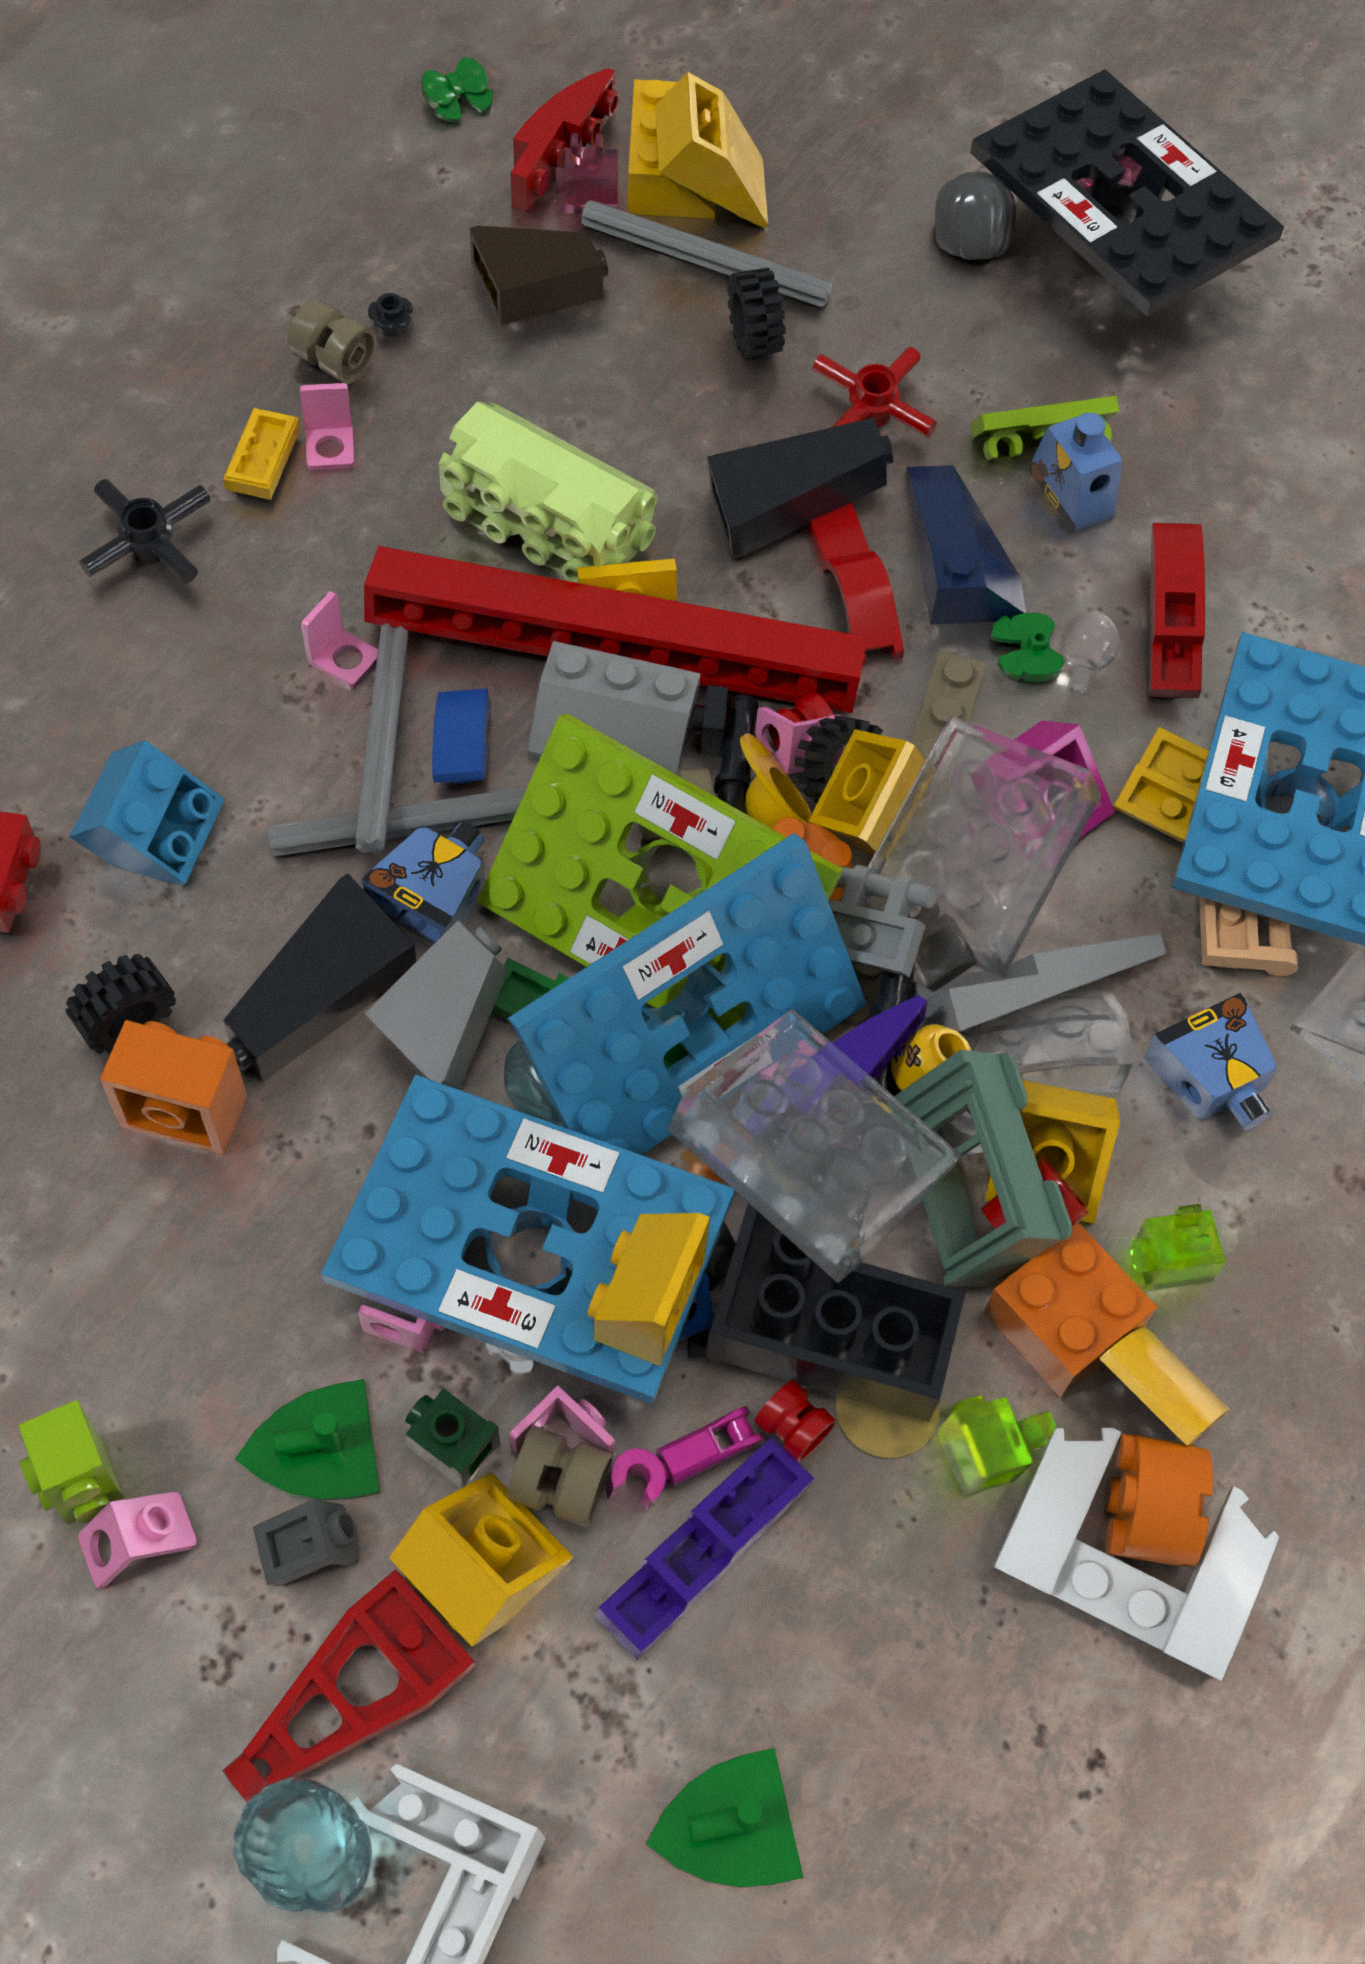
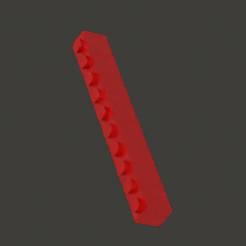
[364,546,867,713]

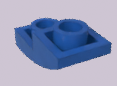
[432,688,491,784]

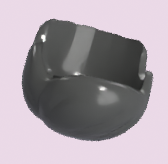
[934,172,1017,260]

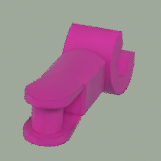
[606,1406,764,1511]

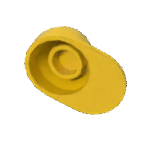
[740,733,812,828]

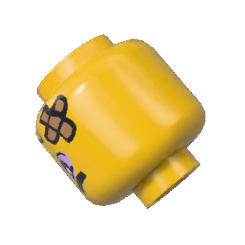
[891,1024,971,1091]

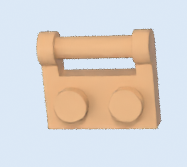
[1199,896,1298,976]

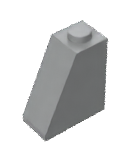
[365,920,508,1090]

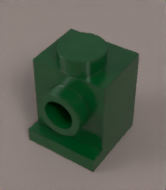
[405,1388,500,1488]

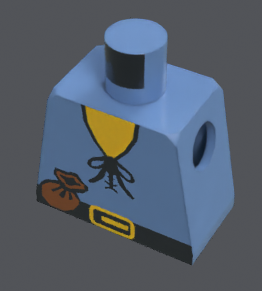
[1029,413,1122,533]
[362,822,485,945]
[1143,993,1277,1131]

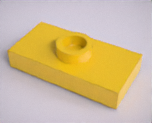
[223,408,301,500]
[577,558,677,601]

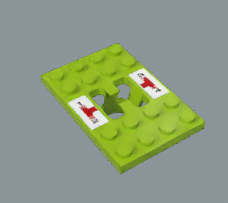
[477,713,844,1031]

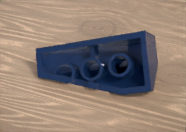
[906,465,1027,625]

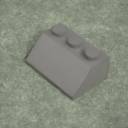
[527,641,701,774]

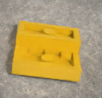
[1113,727,1208,843]
[1099,1326,1230,1446]

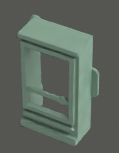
[887,1050,1072,1287]

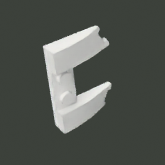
[993,1428,1279,1681]
[277,1764,546,1964]

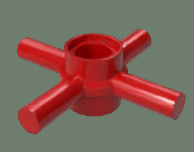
[812,347,937,438]

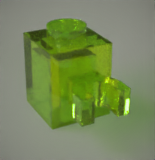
[1130,1204,1226,1291]
[937,1395,1057,1497]

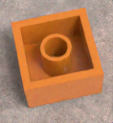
[100,1020,247,1155]
[984,1222,1158,1398]

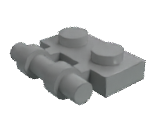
[828,865,937,977]

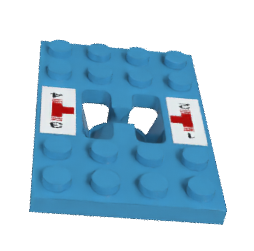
[1172,632,1365,946]
[508,833,867,1155]
[321,1074,735,1405]

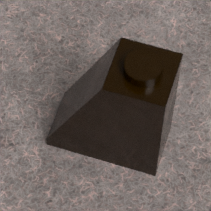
[469,226,608,325]

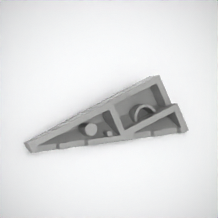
[911,933,1166,1033]

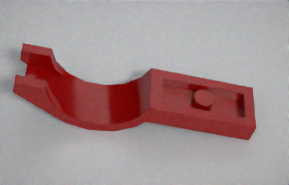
[806,502,904,666]

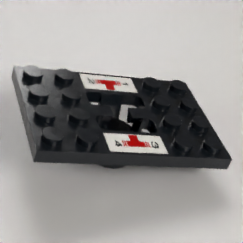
[970,69,1284,317]

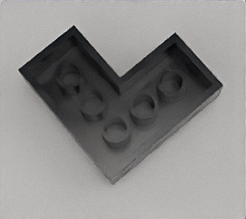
[705,1127,966,1422]

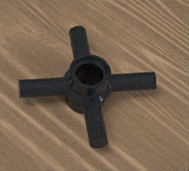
[79,479,211,583]

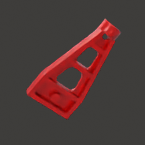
[222,1569,475,1811]

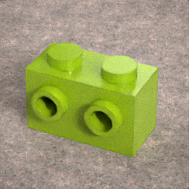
[18,1399,124,1524]

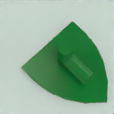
[235,1379,380,1500]
[646,1748,803,1888]

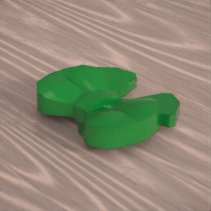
[421,57,494,123]
[991,612,1065,682]

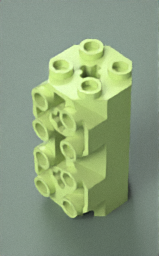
[438,402,658,583]

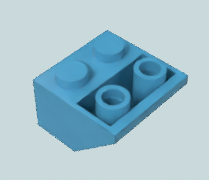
[69,740,225,886]

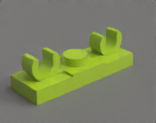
[970,395,1119,461]

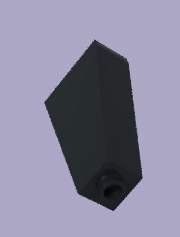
[707,418,893,559]
[223,873,417,1082]

